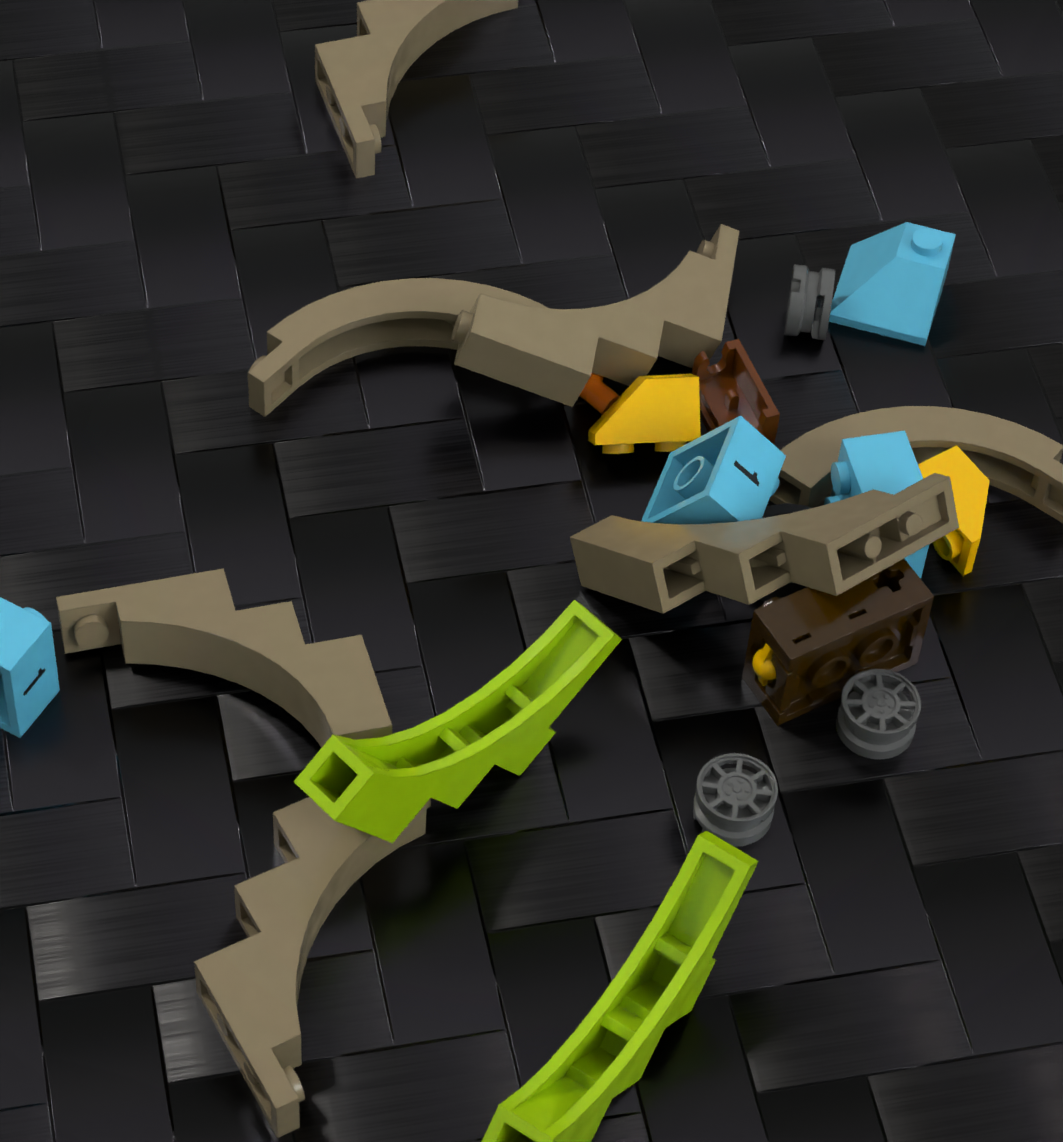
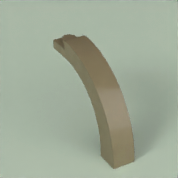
[248,278,548,417]
[769,406,1063,523]

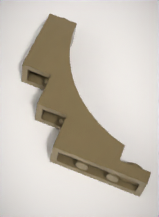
[315,0,518,178]
[451,224,739,407]
[570,473,959,614]
[56,568,393,748]
[194,797,431,1138]

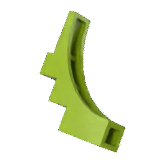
[294,599,622,843]
[481,831,759,1142]

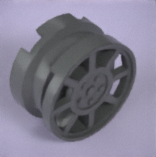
[784,264,835,340]
[836,669,921,759]
[693,753,778,847]

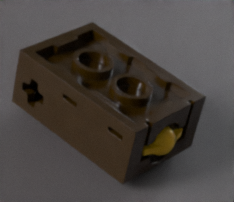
[742,559,934,726]

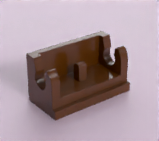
[692,339,780,445]

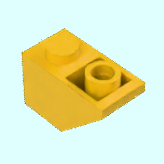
[588,374,701,454]
[918,445,990,576]

